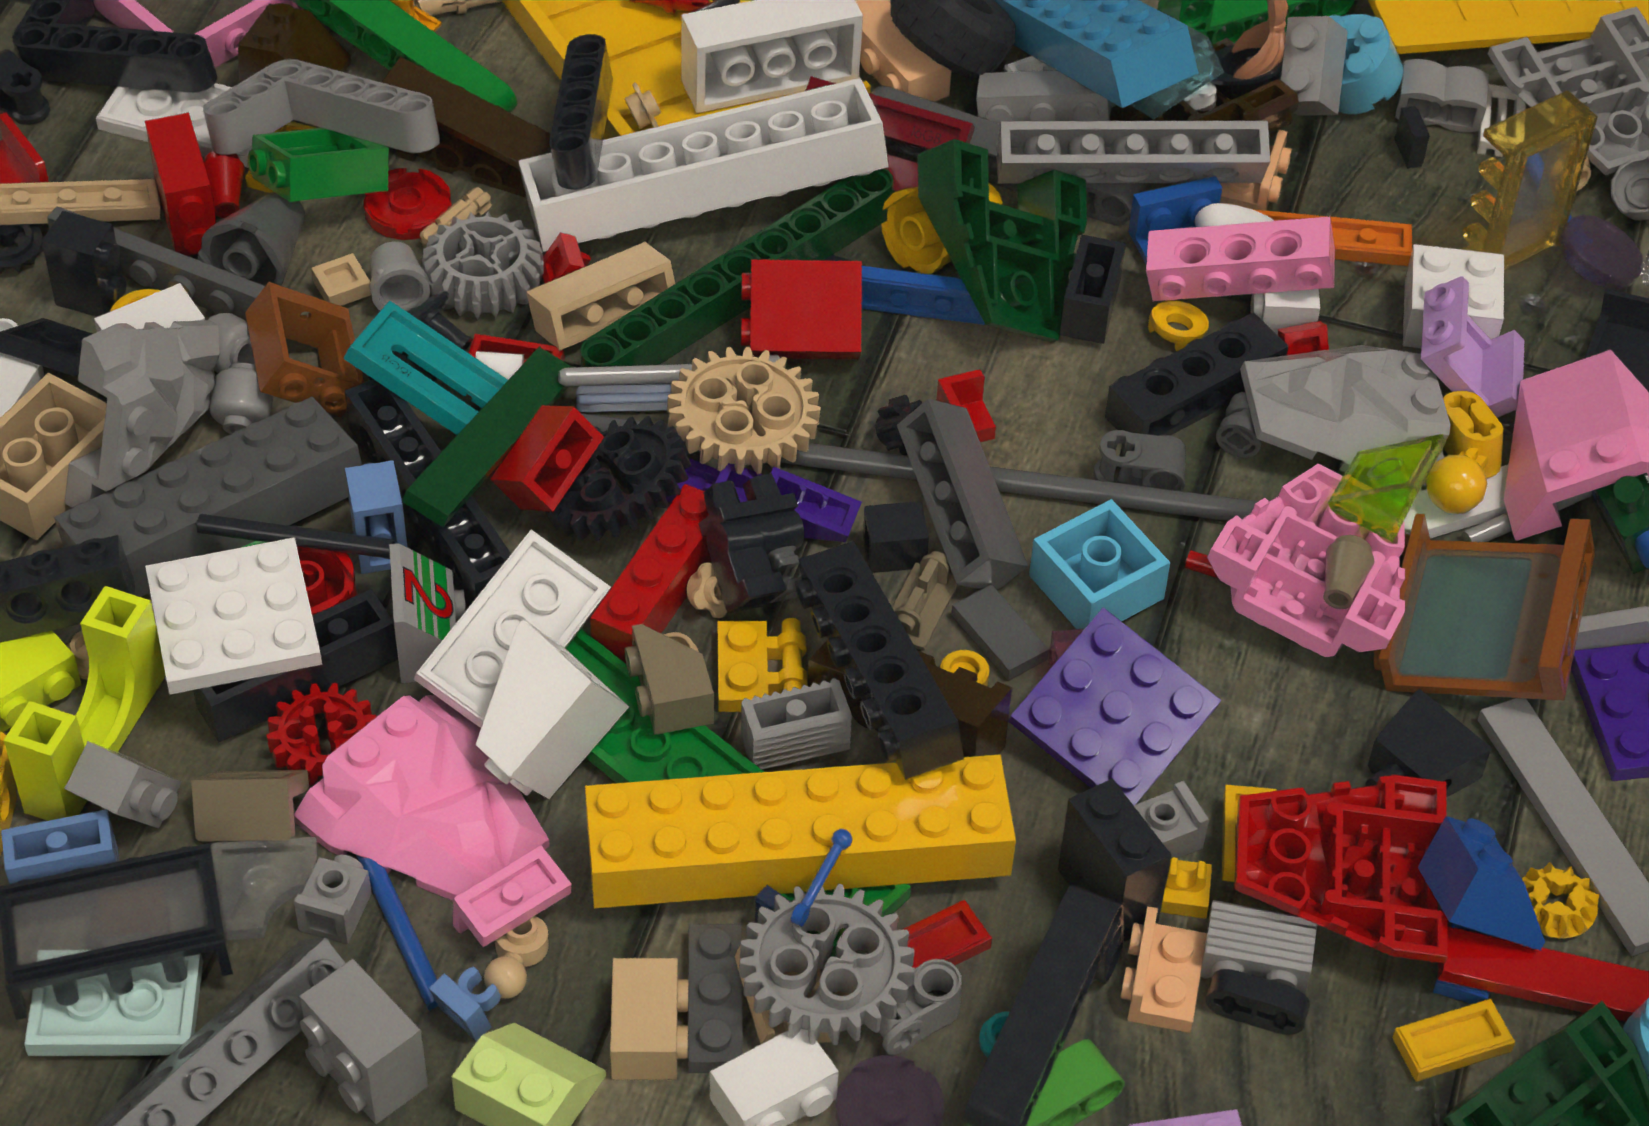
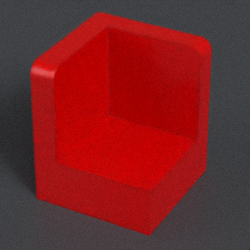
[936,369,996,442]

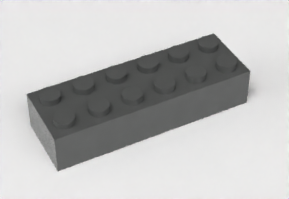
[54,397,362,597]

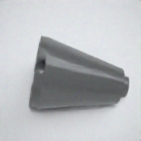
[198,191,305,286]

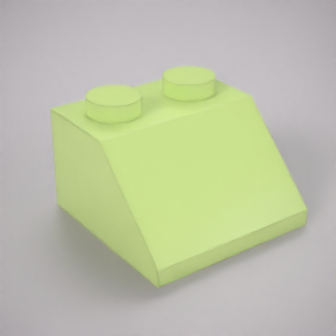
[451,1022,606,1126]

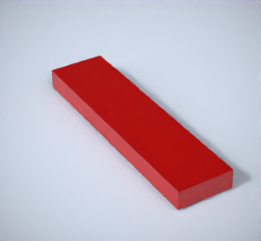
[1438,926,1649,1022]

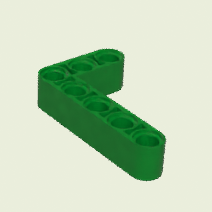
[1157,0,1355,53]

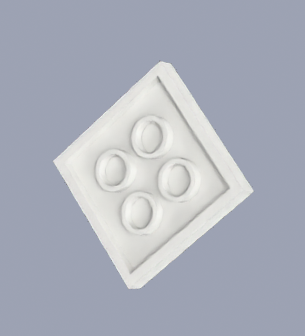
[145,538,322,694]

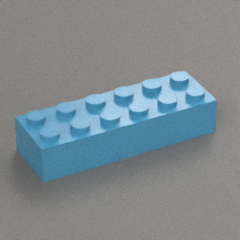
[995,0,1198,108]

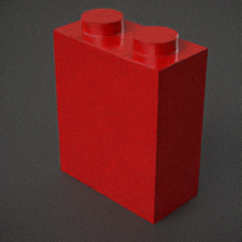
[145,112,216,256]
[741,260,862,360]

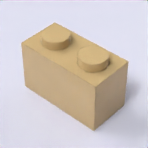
[610,958,688,1080]

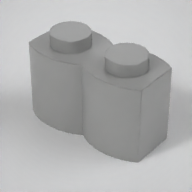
[1395,59,1489,133]

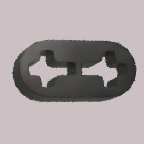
[1205,969,1310,1035]

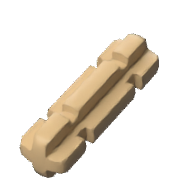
[420,187,491,248]

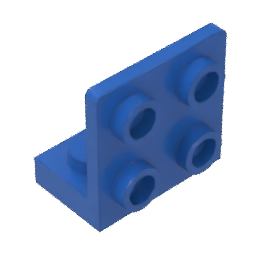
[1128,176,1223,264]

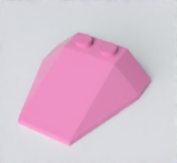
[1504,350,1649,541]

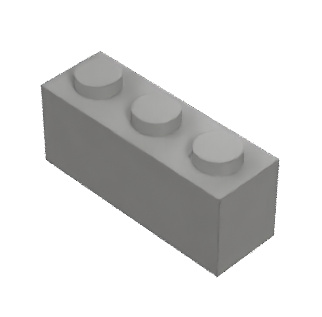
[977,70,1110,124]

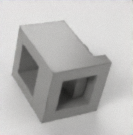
[1134,781,1209,858]
[294,855,372,944]

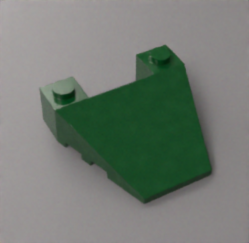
[918,139,1087,342]

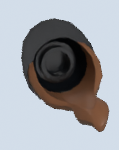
[1201,0,1288,97]

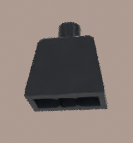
[1365,689,1492,798]

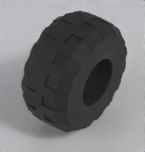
[890,0,1015,79]

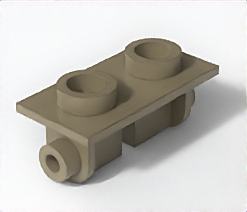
[892,551,958,651]

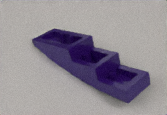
[666,458,862,542]

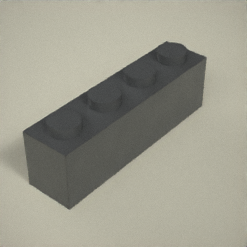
[897,399,1029,590]

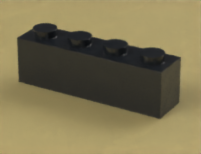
[193,589,398,742]

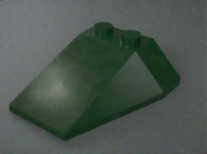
[1443,1001,1649,1126]

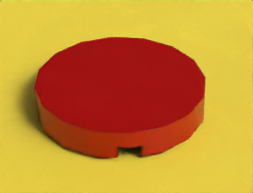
[363,168,452,240]

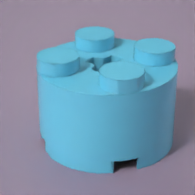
[1329,14,1403,114]

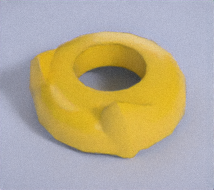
[1148,300,1209,352]

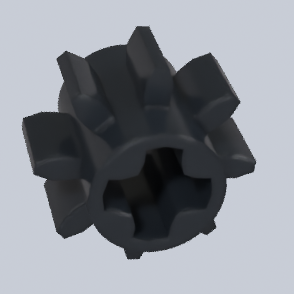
[875,394,922,455]

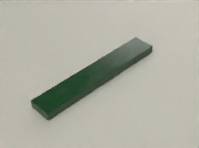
[402,347,573,527]

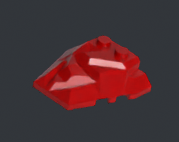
[1234,775,1448,963]

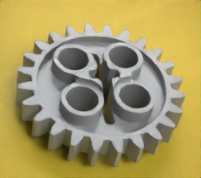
[739,884,914,1045]

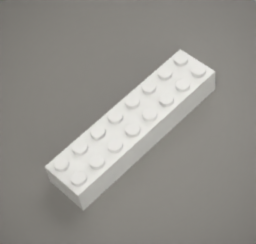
[518,78,889,252]

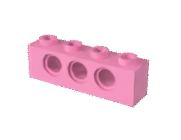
[1146,217,1335,301]

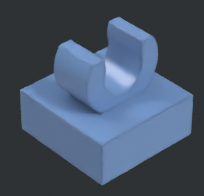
[429,967,501,1042]

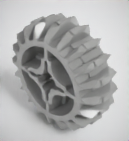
[422,211,544,319]

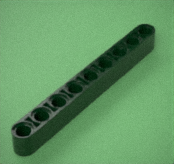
[580,168,894,367]

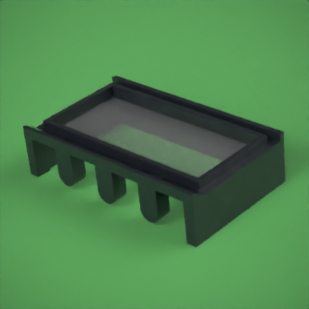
[0,843,233,1020]

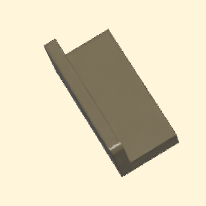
[191,770,309,841]

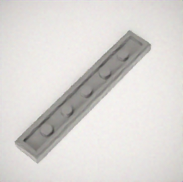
[1478,698,1649,957]

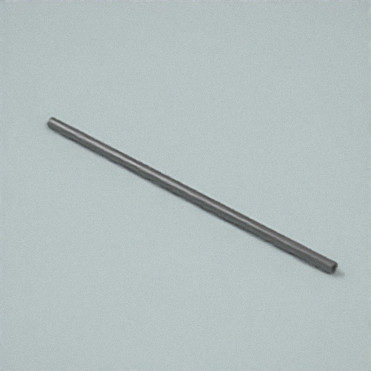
[581,413,1259,521]

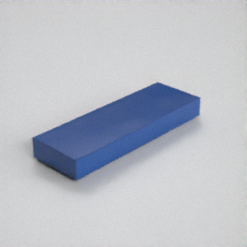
[862,266,985,325]

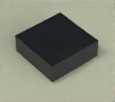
[1394,106,1430,169]

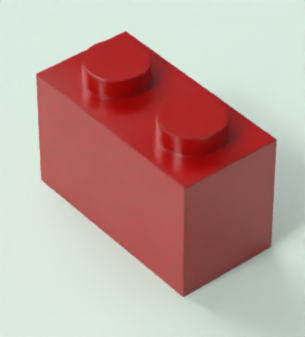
[490,405,604,512]

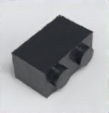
[41,211,127,317]
[1060,234,1126,344]

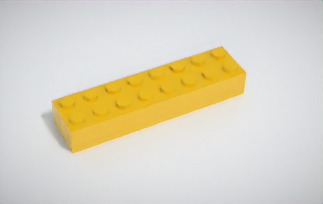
[585,755,1016,908]

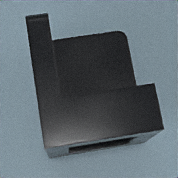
[863,501,929,573]

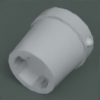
[369,241,430,311]

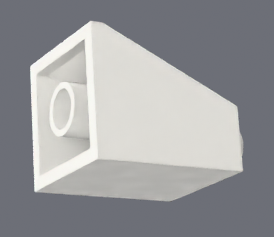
[476,619,629,799]

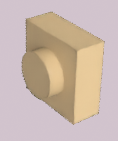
[311,253,371,306]

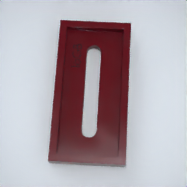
[805,76,975,193]

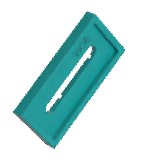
[343,301,508,463]

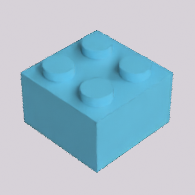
[1029,499,1170,633]

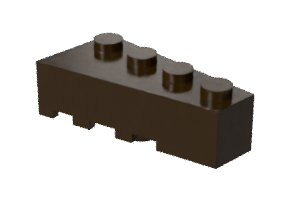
[808,641,1012,757]

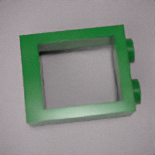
[248,128,389,202]

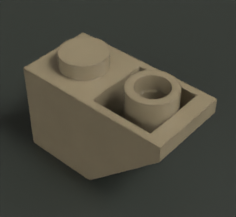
[625,624,714,735]

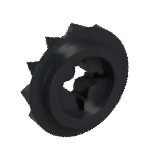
[0,224,43,274]

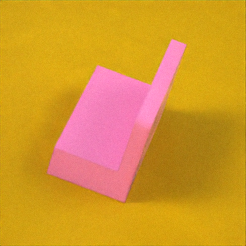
[453,845,572,947]

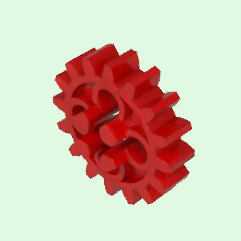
[266,683,376,785]

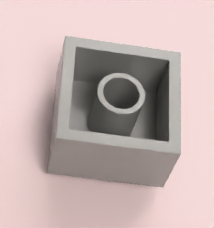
[300,959,428,1124]

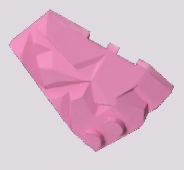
[1207,464,1405,657]
[294,695,550,901]

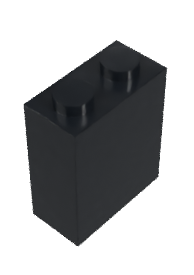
[1058,778,1172,941]

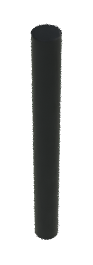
[197,514,395,559]

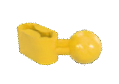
[1426,391,1503,514]

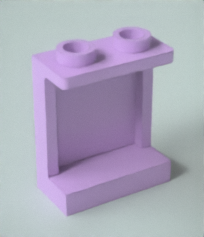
[1421,276,1524,418]

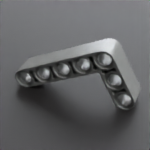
[203,59,440,155]

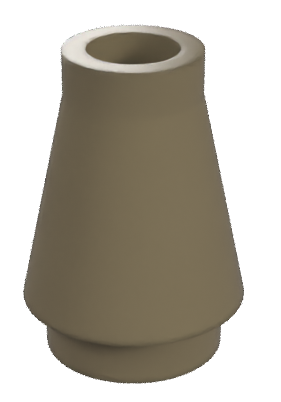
[1323,535,1374,609]

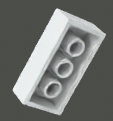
[681,0,863,113]

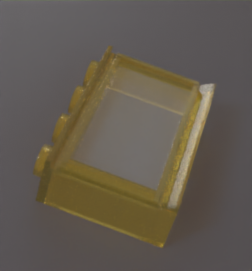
[1460,90,1598,270]

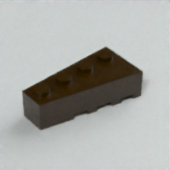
[381,57,551,198]

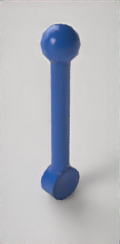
[791,829,853,927]

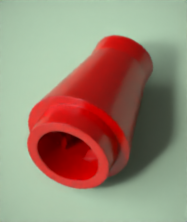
[204,151,245,218]

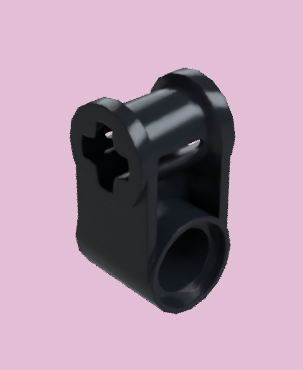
[0,49,51,125]

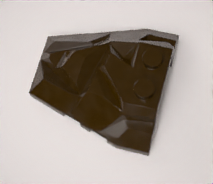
[1110,38,1299,138]

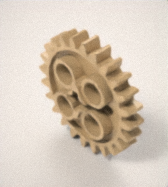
[667,347,821,474]

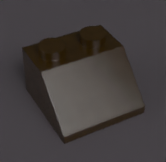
[238,3,351,83]

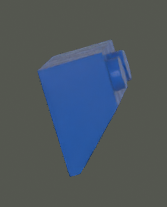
[1418,816,1545,950]

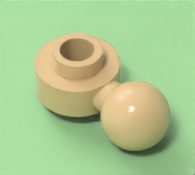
[484,916,548,999]

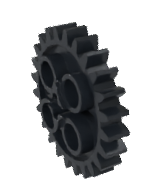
[545,416,691,541]

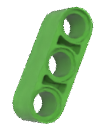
[965,1039,1125,1126]

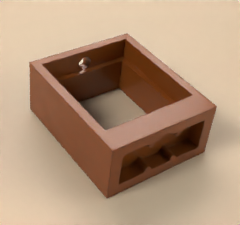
[245,282,364,417]

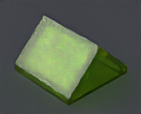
[1328,434,1447,542]

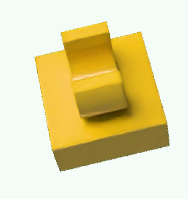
[1160,857,1212,919]

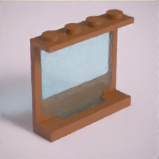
[1374,514,1595,701]

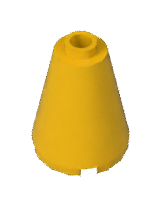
[881,183,1003,274]

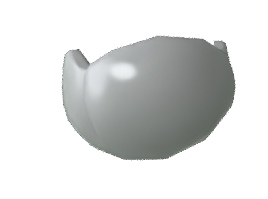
[1611,156,1649,221]

